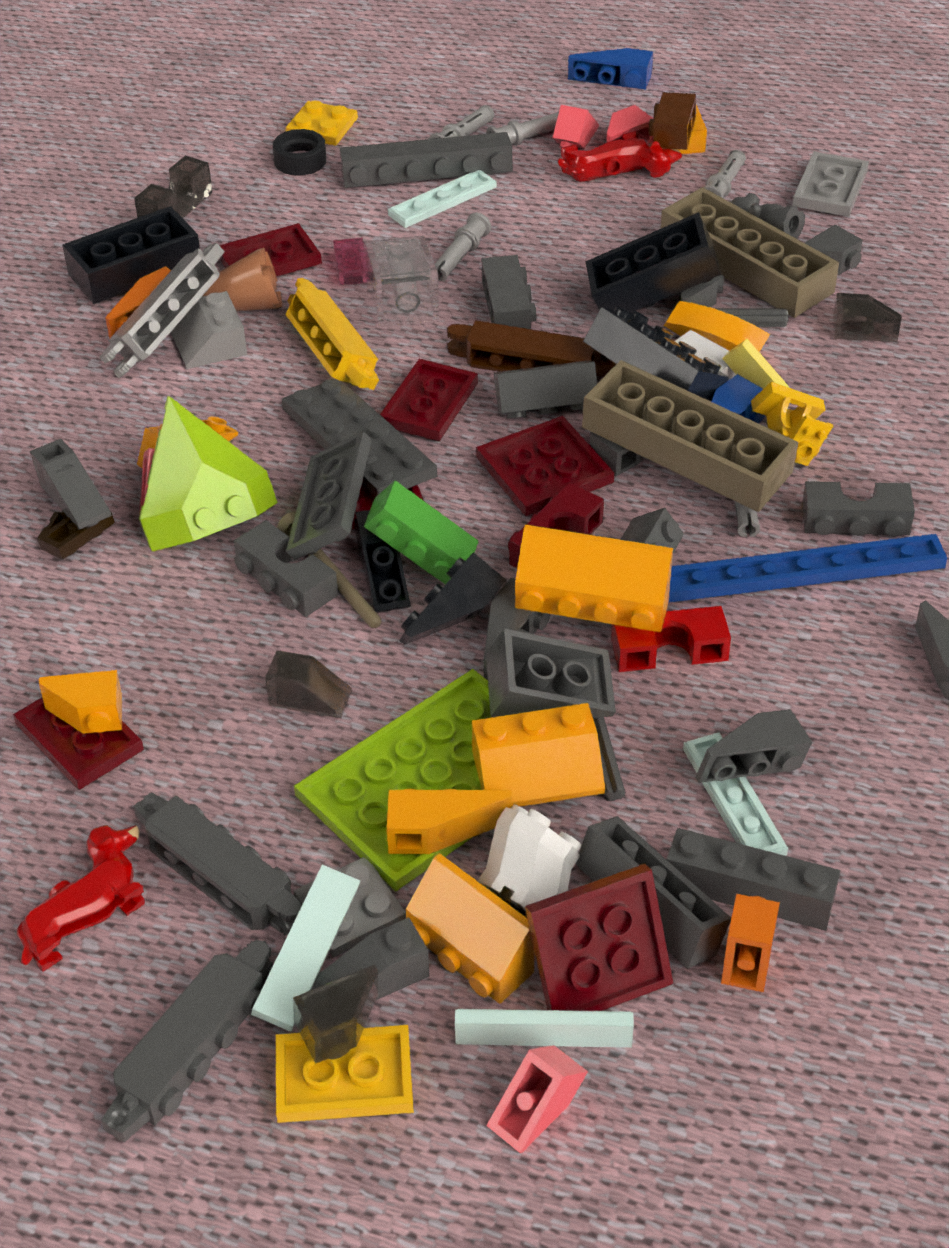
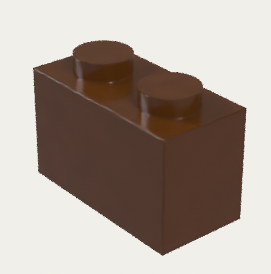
[649,92,696,150]

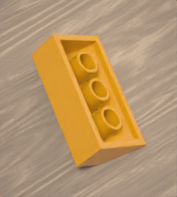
[515,525,673,632]

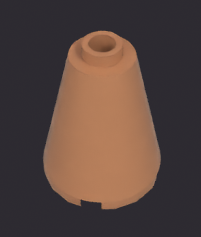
[202,248,283,311]

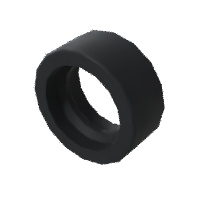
[273,129,326,176]

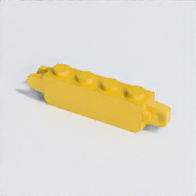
[285,278,379,390]

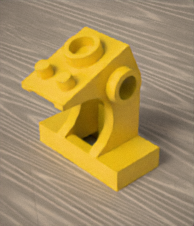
[751,382,833,466]

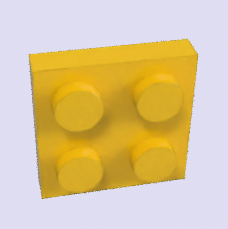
[285,101,358,146]

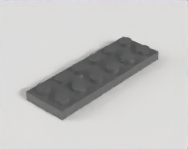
[281,379,438,497]

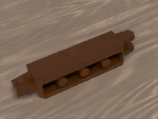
[447,320,616,377]

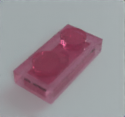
[333,237,370,285]

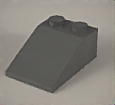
[486,628,616,718]

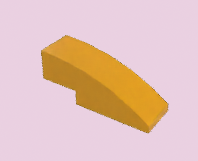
[663,301,770,352]

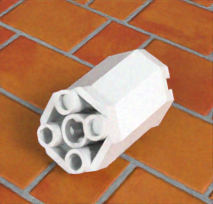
[478,804,582,916]

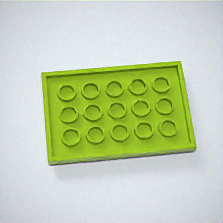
[294,669,491,892]

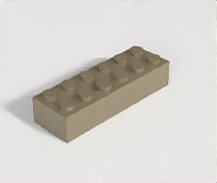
[661,187,839,318]
[582,360,798,512]

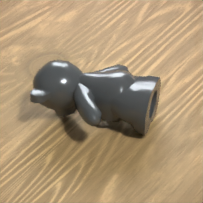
[730,193,805,239]

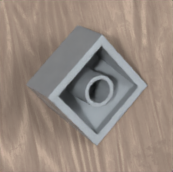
[171,291,247,369]

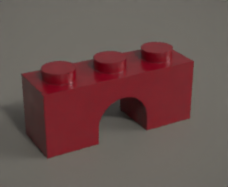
[508,482,604,568]

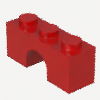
[611,606,731,672]

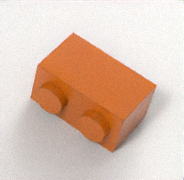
[721,894,780,992]

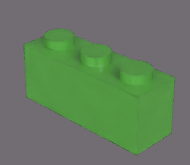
[364,480,479,584]

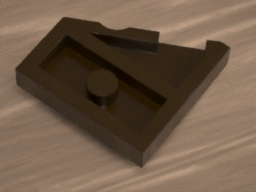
[37,510,115,560]

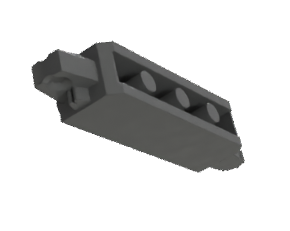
[133,792,302,936]
[101,939,273,1143]

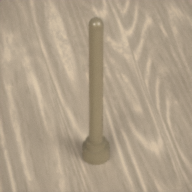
[277,511,381,628]

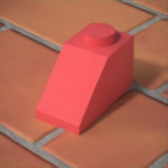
[552,105,599,149]
[606,105,654,143]
[486,1045,588,1153]

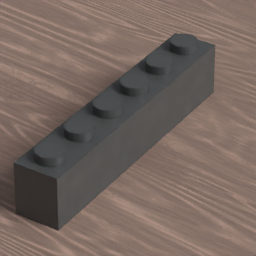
[340,132,513,188]

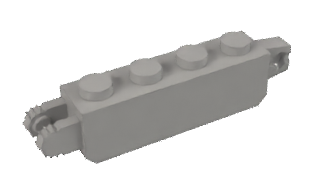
[99,243,225,378]

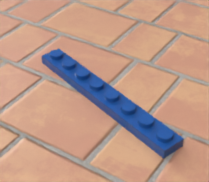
[668,534,948,603]

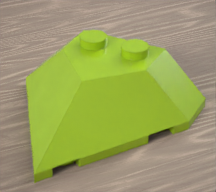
[139,396,278,552]

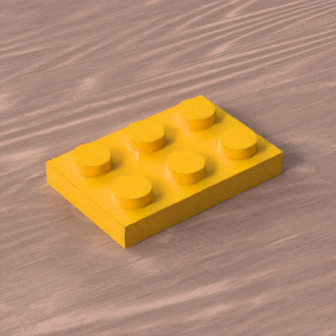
[276,1025,414,1123]

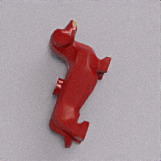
[557,131,682,182]
[17,825,145,972]

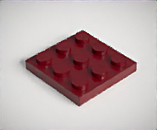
[476,415,614,517]
[525,863,674,1011]

